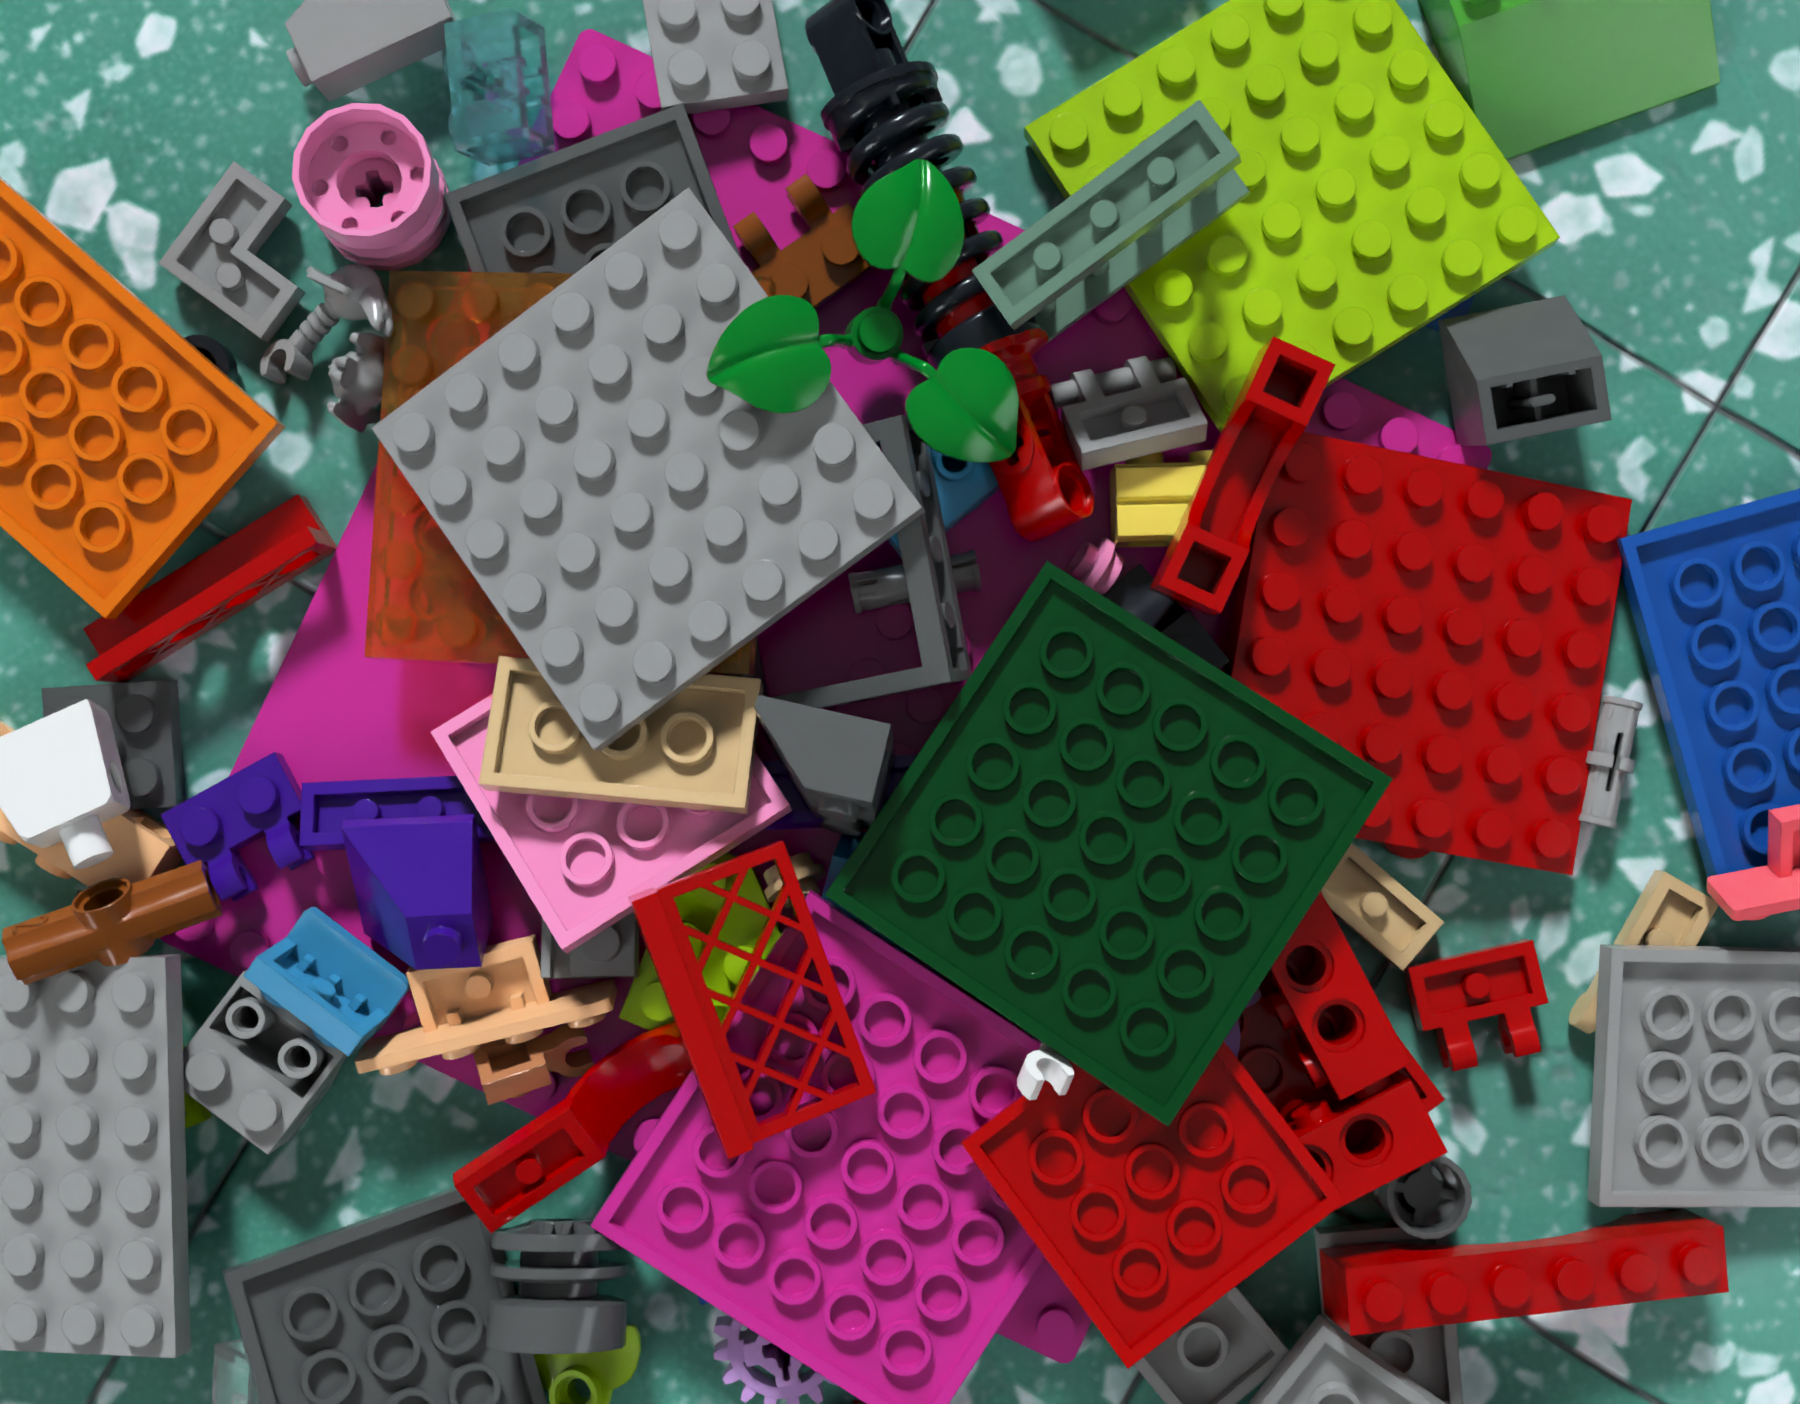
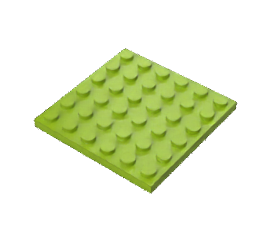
[1024,0,1560,433]

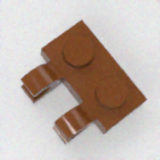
[733,174,873,309]

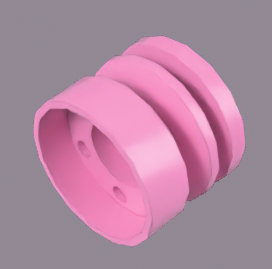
[292,103,451,271]

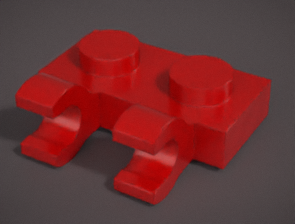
[1403,939,1548,1072]

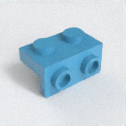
[243,907,410,1057]

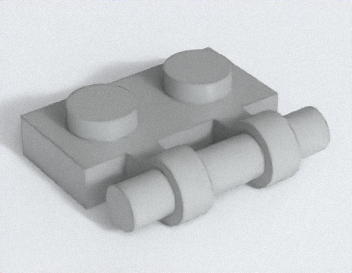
[1048,356,1208,471]

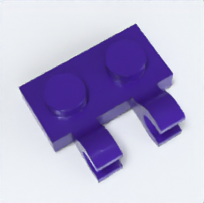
[160,752,315,901]

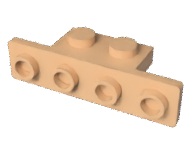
[354,934,617,1075]

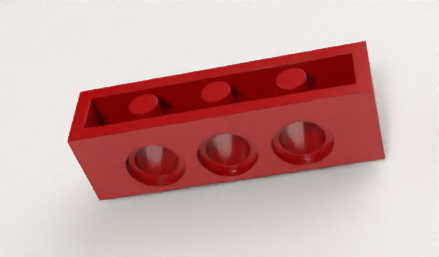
[1266,891,1411,1101]
[1288,1071,1448,1210]

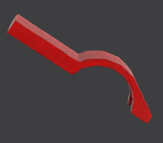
[453,1022,692,1233]

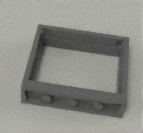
[722,415,972,722]

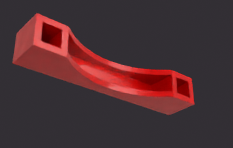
[1319,1208,1729,1336]

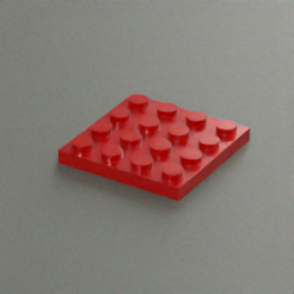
[961,1042,1346,1369]

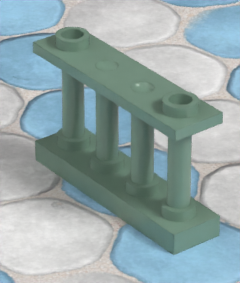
[972,99,1250,343]

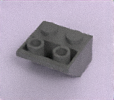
[1438,295,1612,446]

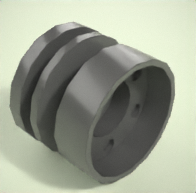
[486,1218,629,1354]

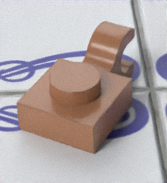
[473,1023,594,1105]

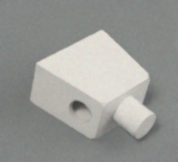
[0,699,131,869]

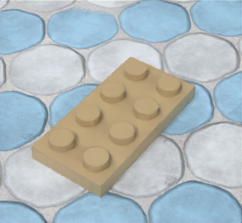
[479,656,763,814]

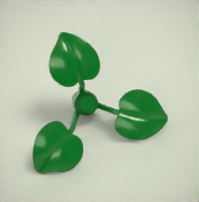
[706,159,1019,463]

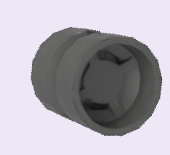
[1369,1155,1472,1239]

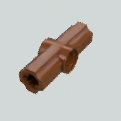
[2,860,222,985]

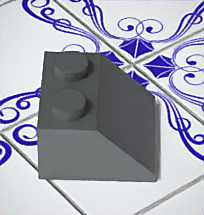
[754,695,895,836]

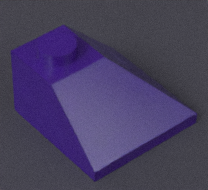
[341,814,493,970]

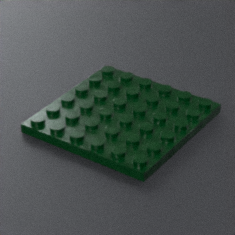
[825,561,1393,1127]

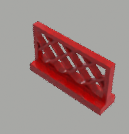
[628,840,877,1160]

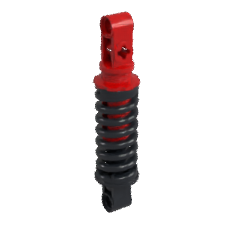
[805,0,1094,542]

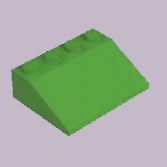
[1419,0,1720,161]

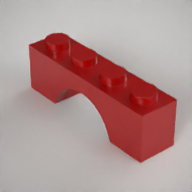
[1149,336,1335,617]

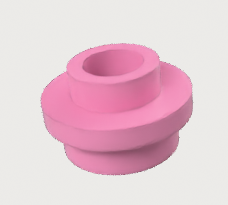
[1066,537,1124,596]

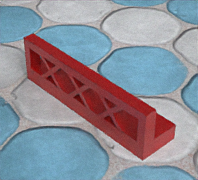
[83,494,337,683]

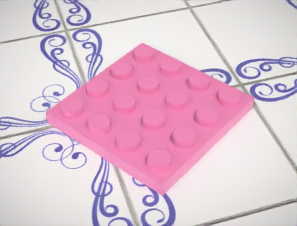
[431,694,792,954]

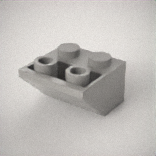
[183,970,347,1155]

